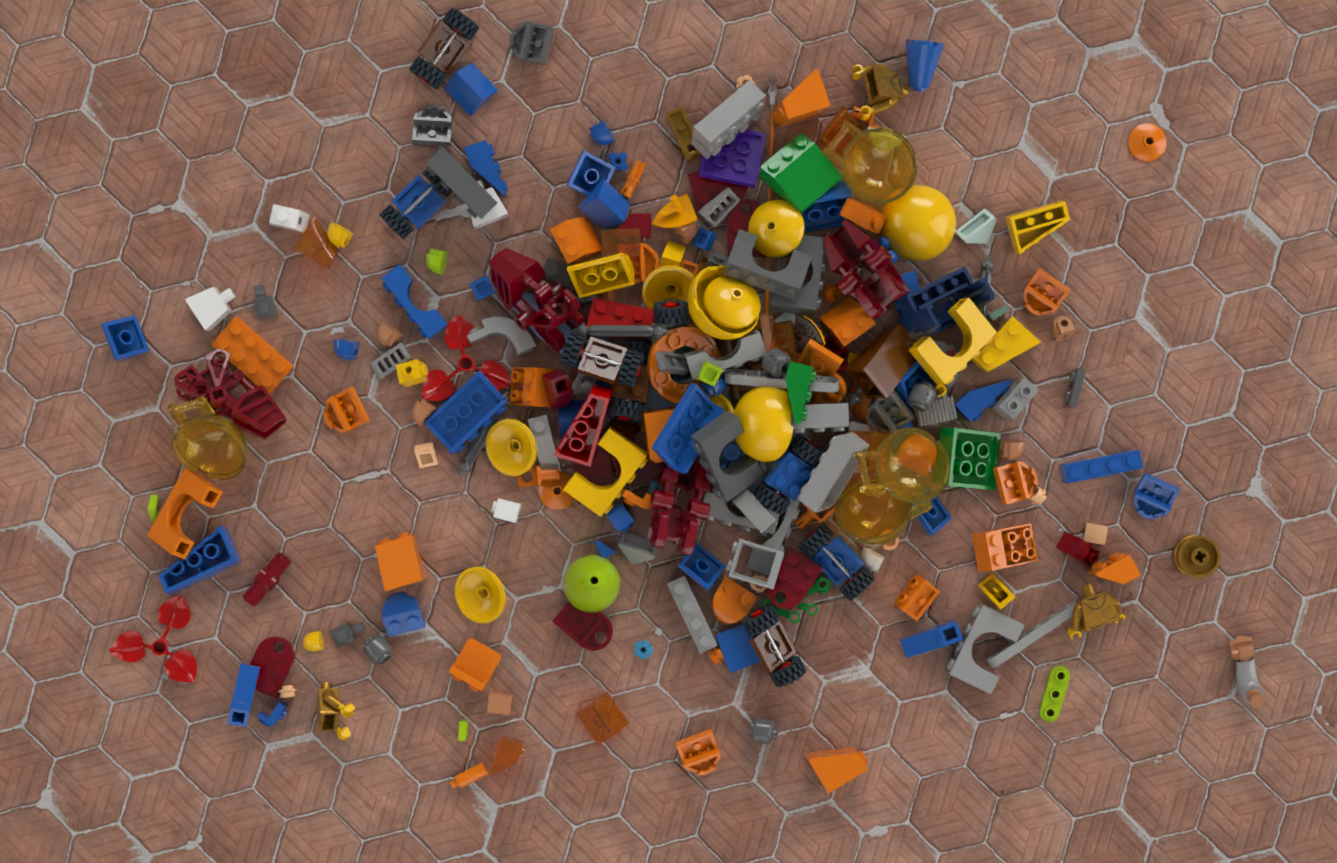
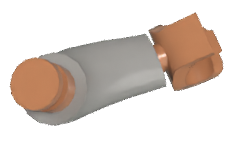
[1229,635,1264,708]

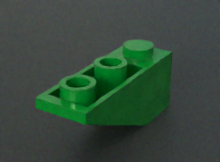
[785,361,817,425]

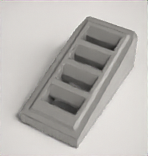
[698,187,740,228]
[370,342,413,379]

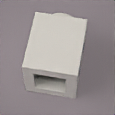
[491,498,522,523]

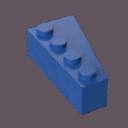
[159,526,242,595]

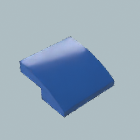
[716,624,761,673]

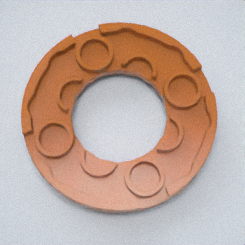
[647,326,722,403]

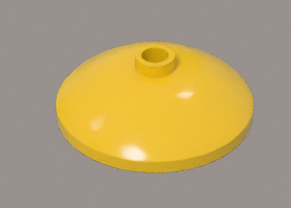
[748,200,805,258]
[642,265,695,314]
[704,276,761,329]
[486,419,537,476]
[455,566,506,623]

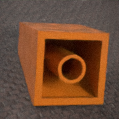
[772,69,831,128]
[550,216,604,266]
[818,296,876,348]
[642,406,677,463]
[375,532,427,591]
[806,747,869,794]

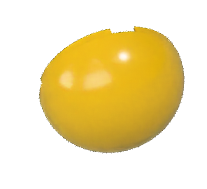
[881,185,956,261]
[687,265,759,340]
[734,386,794,462]

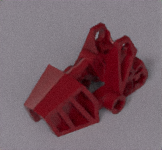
[823,219,911,319]
[489,248,587,352]
[174,348,287,440]
[647,454,711,555]

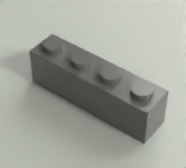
[425,146,498,219]

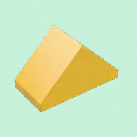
[659,240,686,267]
[978,573,1015,610]

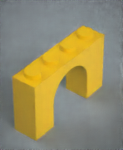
[909,298,997,385]
[563,426,648,517]

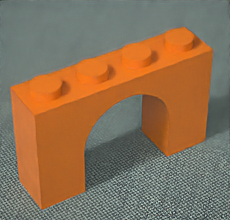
[147,468,223,559]

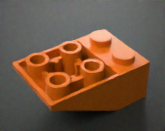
[972,523,1038,572]

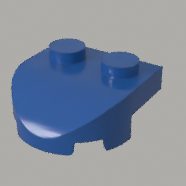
[1133,472,1180,520]
[382,592,425,637]

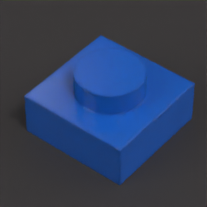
[692,228,717,252]
[470,275,496,301]

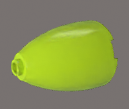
[563,555,621,613]

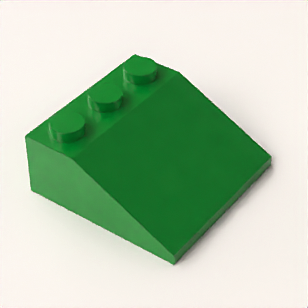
[760,132,842,213]
[935,427,1001,490]

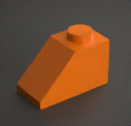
[839,197,887,234]

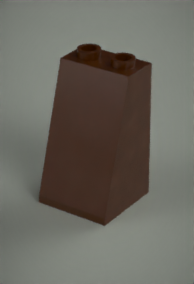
[845,323,916,398]

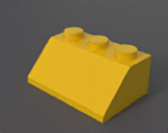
[567,253,634,298]

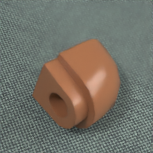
[674,222,697,245]
[1052,316,1076,342]
[377,321,403,348]
[412,398,437,427]
[1000,440,1026,460]

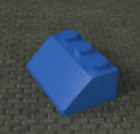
[801,180,854,233]

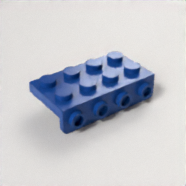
[424,371,509,455]
[651,383,724,474]

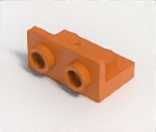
[894,574,940,622]

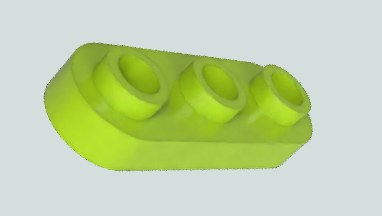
[1039,665,1070,722]

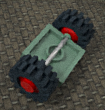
[651,299,691,382]

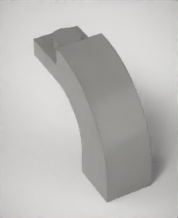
[467,317,536,356]

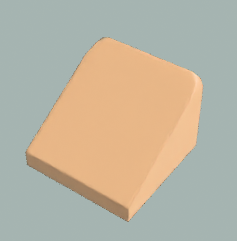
[415,442,438,468]
[1083,523,1108,545]

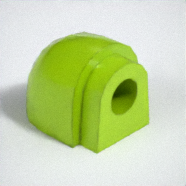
[426,248,448,275]

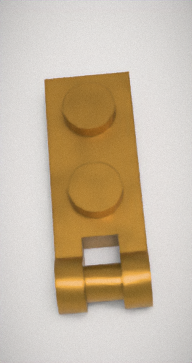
[665,105,703,163]

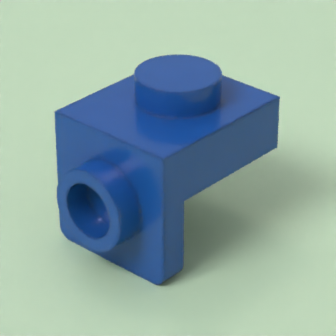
[256,701,288,727]

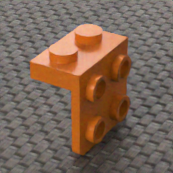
[449,638,502,692]

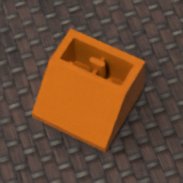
[510,367,554,407]
[1088,552,1141,584]

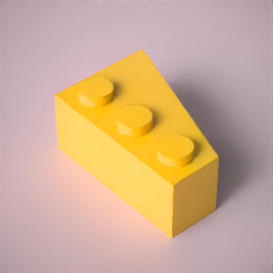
[1005,201,1070,255]
[971,316,1041,373]

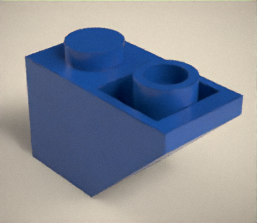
[606,502,635,533]

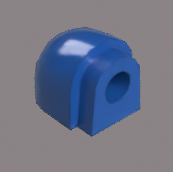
[589,120,615,145]
[333,339,360,361]
[700,375,727,398]

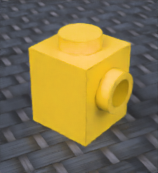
[396,359,428,387]

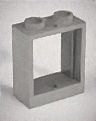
[992,377,1039,420]
[726,538,784,589]

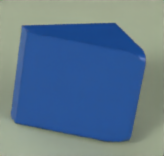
[595,540,616,558]

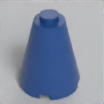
[905,39,944,92]

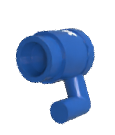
[720,442,742,469]

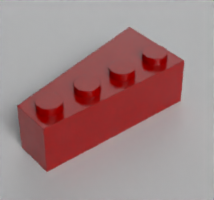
[586,297,656,339]
[553,384,613,467]

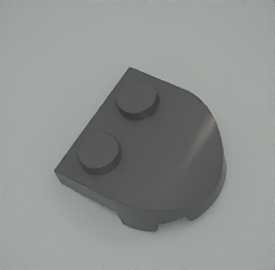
[509,21,554,65]
[412,105,453,146]
[866,389,914,434]

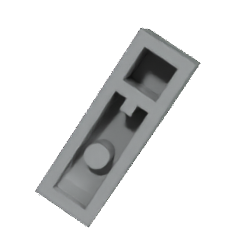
[528,415,562,471]
[731,488,776,533]

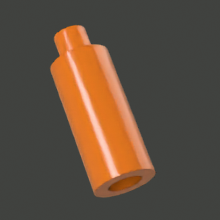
[450,762,489,789]

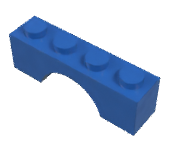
[382,264,448,339]
[1059,449,1143,484]

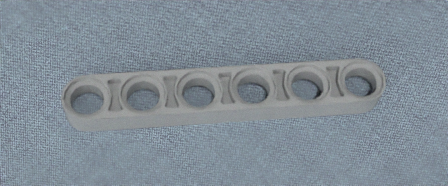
[725,368,839,392]
[986,598,1080,668]

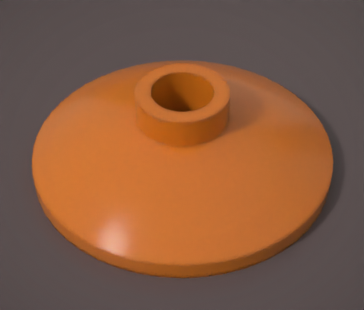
[1128,123,1166,162]
[539,472,575,510]

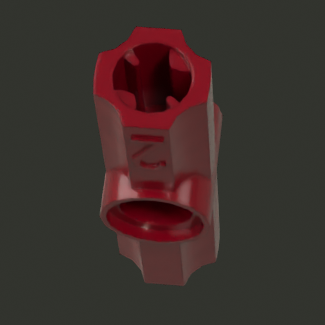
[242,552,292,607]

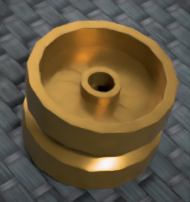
[1172,535,1221,578]

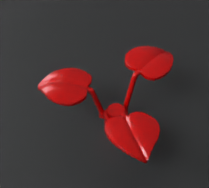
[421,315,511,401]
[109,595,197,683]

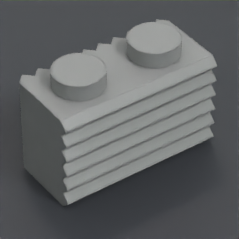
[914,394,957,427]

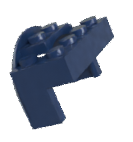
[899,266,995,335]

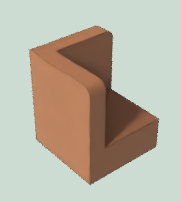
[487,691,514,715]

